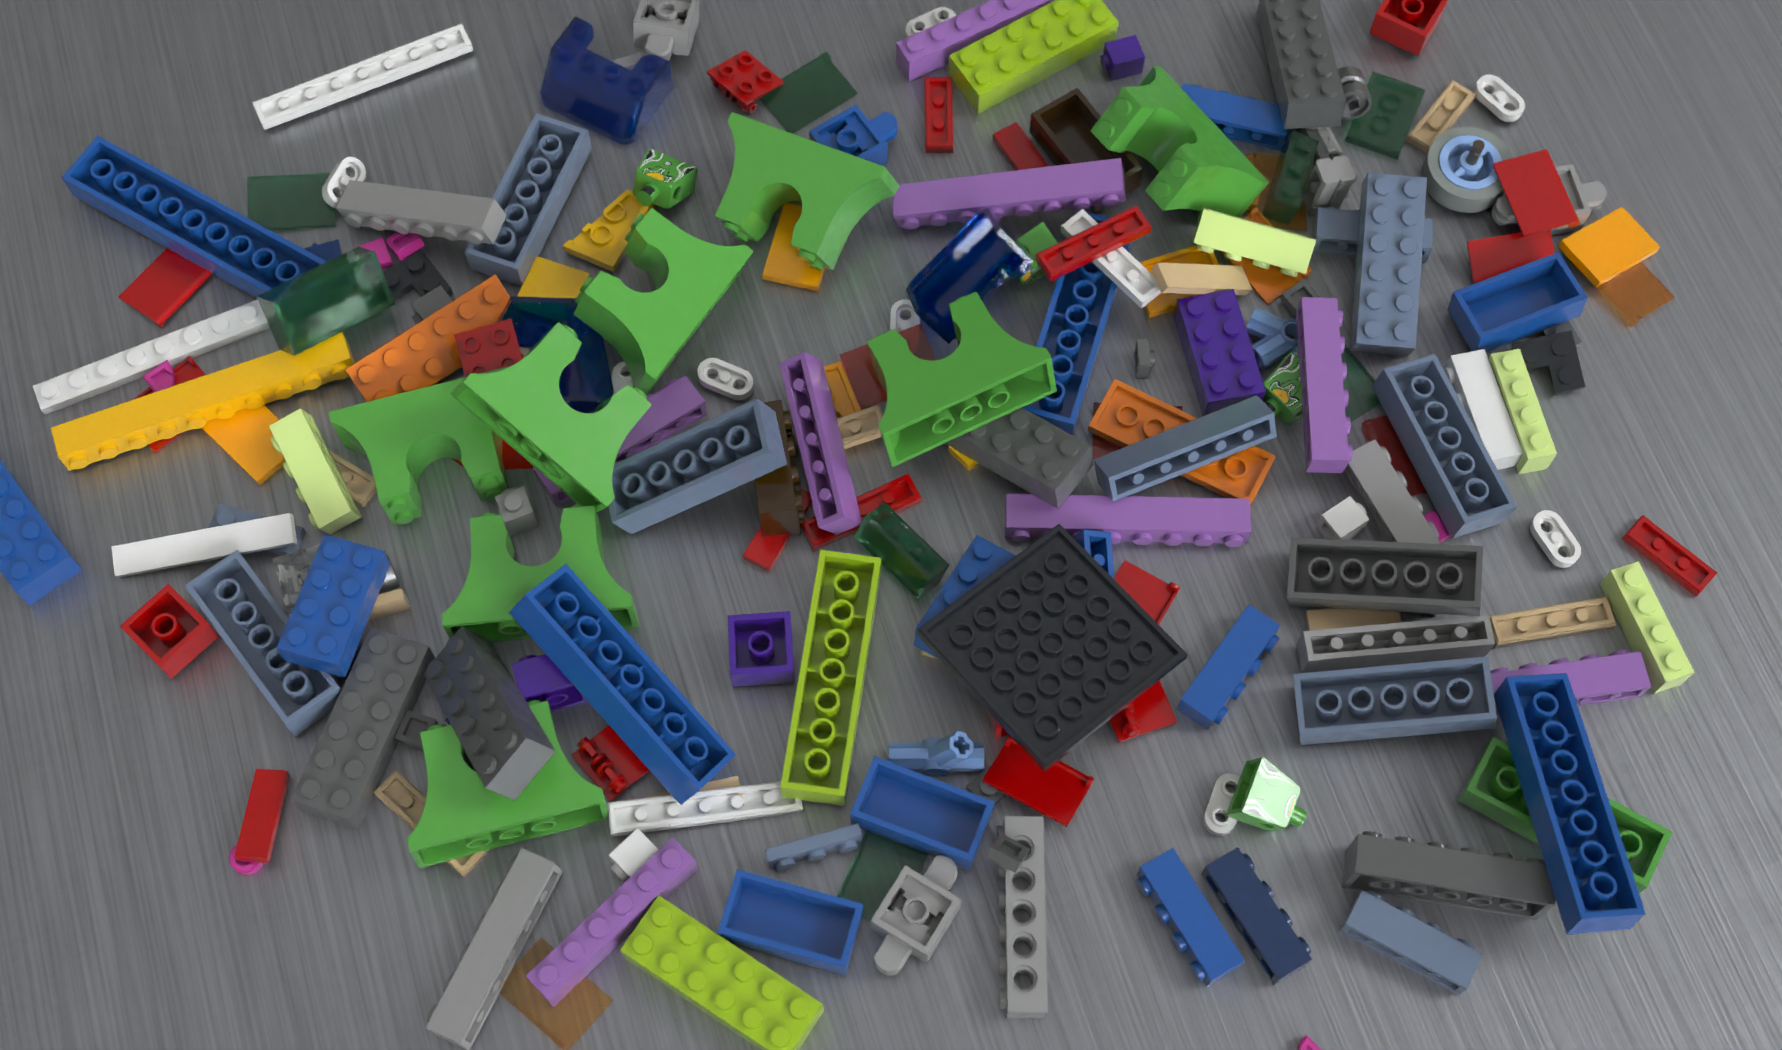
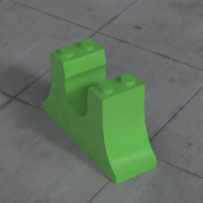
[1090,66,1269,218]
[715,112,900,271]
[573,208,754,395]
[867,292,1057,467]
[451,322,652,512]
[329,367,509,524]
[442,503,639,643]
[407,700,609,869]

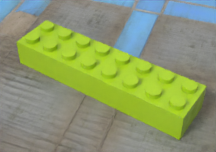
[780,550,882,806]

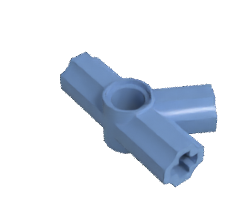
[1246,308,1298,370]
[888,731,984,777]

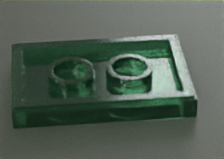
[1345,71,1425,160]

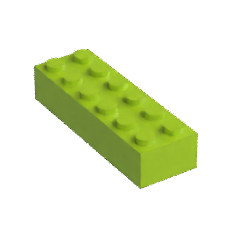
[948,0,1119,114]
[620,895,824,1050]

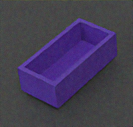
[1173,289,1266,416]

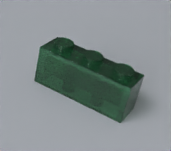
[1262,131,1319,226]
[855,502,950,600]

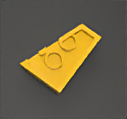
[562,189,654,273]

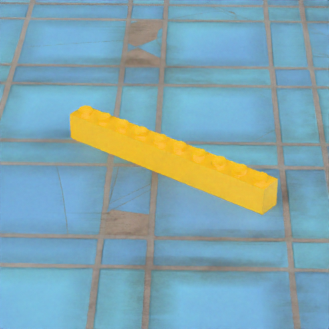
[51,330,355,471]

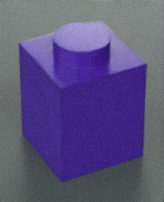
[1100,35,1145,81]

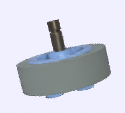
[1422,126,1512,213]

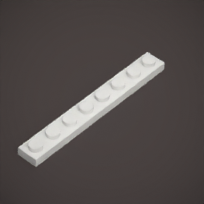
[252,24,474,130]
[33,299,271,415]

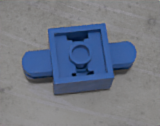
[809,104,898,166]

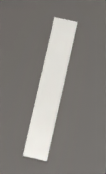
[111,513,297,578]
[607,781,803,837]

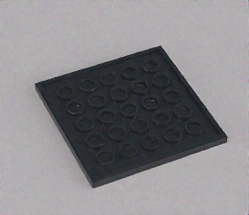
[917,524,1188,772]

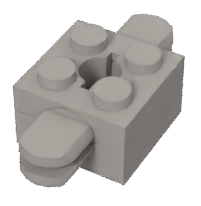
[633,0,699,66]
[1492,164,1607,235]
[871,856,962,975]

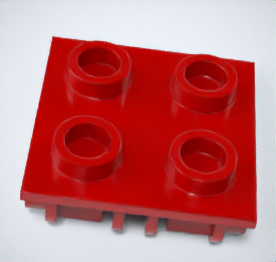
[706,50,784,113]
[454,319,523,377]
[1109,680,1177,743]
[571,725,650,802]

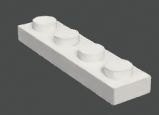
[1060,209,1161,309]

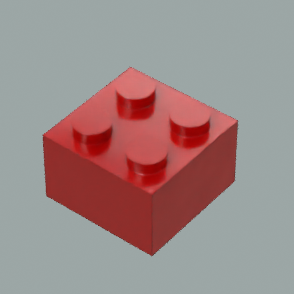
[1369,0,1449,57]
[119,584,219,679]

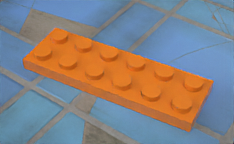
[344,274,527,402]
[1087,379,1276,507]

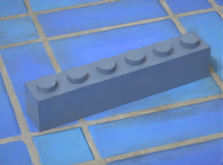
[1094,395,1277,502]

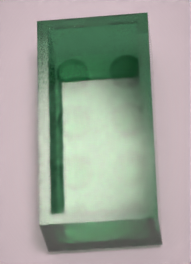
[257,246,395,356]

